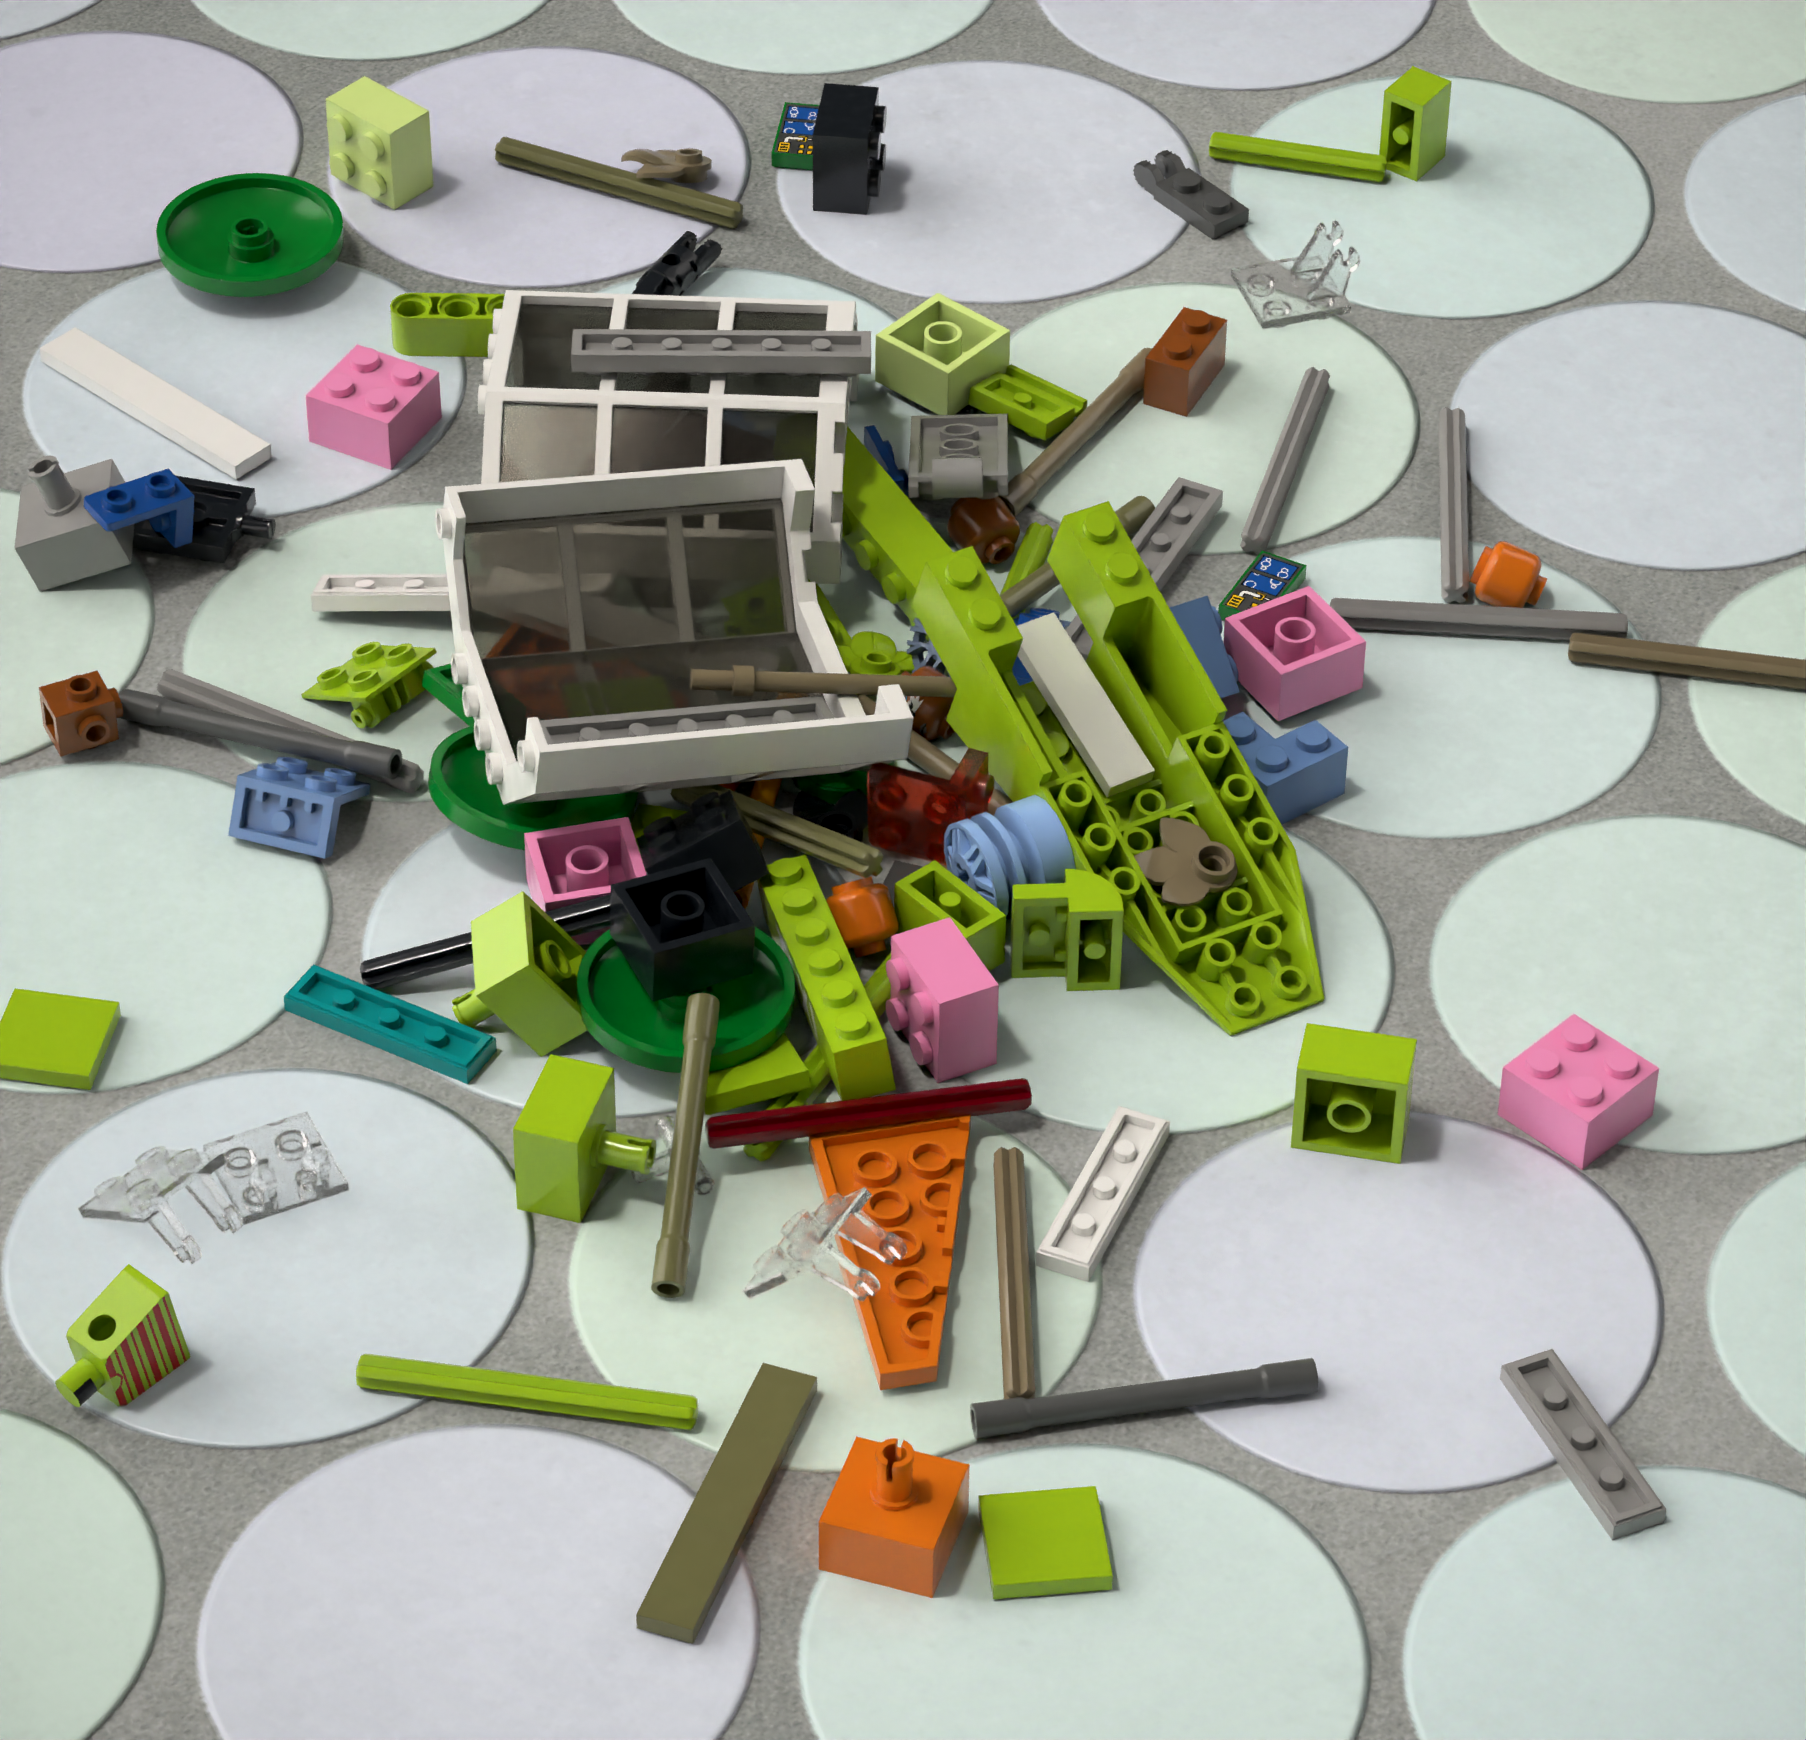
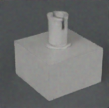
[15,455,134,592]

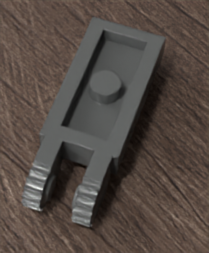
[1133,150,1249,240]

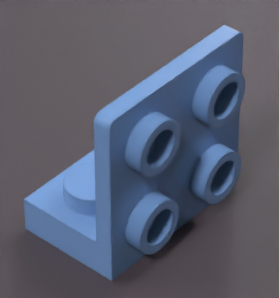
[228,757,371,859]

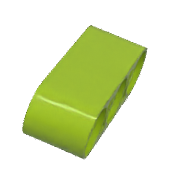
[390,293,505,357]

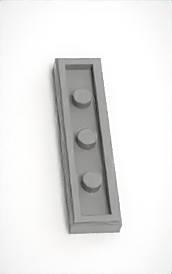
[1500,1349,1666,1540]

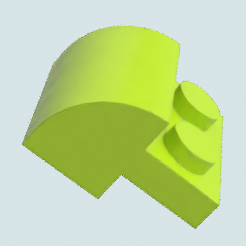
[1010,869,1124,991]

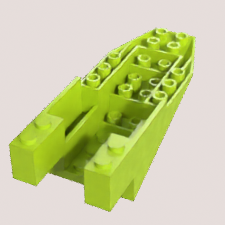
[912,501,1324,1036]

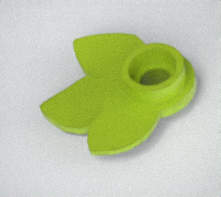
[836,631,915,675]

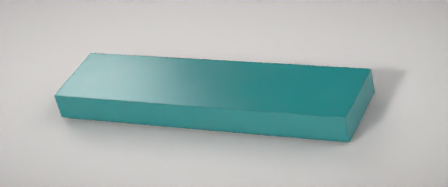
[283,964,497,1084]

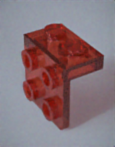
[867,748,994,866]

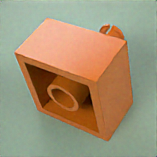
[819,1436,970,1598]

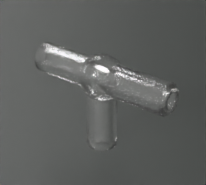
[630,1115,715,1195]

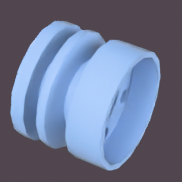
[944,795,1076,920]

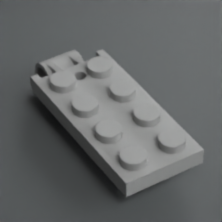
[908,414,1008,500]

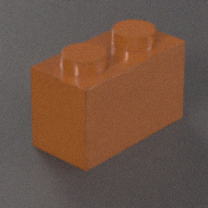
[1143,307,1227,417]

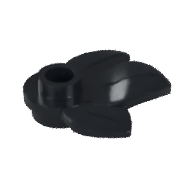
[793,789,873,843]

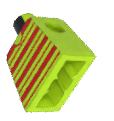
[55,1264,191,1407]

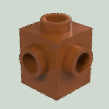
[39,671,123,757]

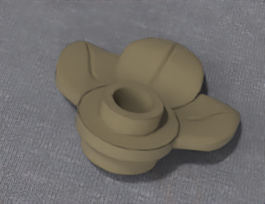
[621,148,712,183]
[1134,818,1238,907]

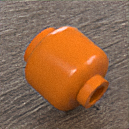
[1469,541,1547,608]
[826,876,899,958]

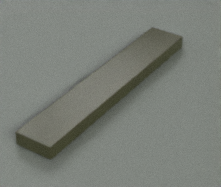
[636,1363,817,1644]

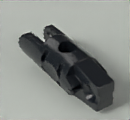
[632,231,723,320]

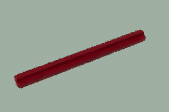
[705,1078,1032,1149]

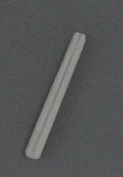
[1240,367,1330,555]
[1438,407,1469,603]
[1330,598,1628,640]
[157,669,424,793]

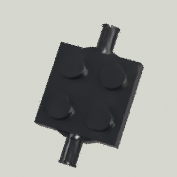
[133,476,276,563]

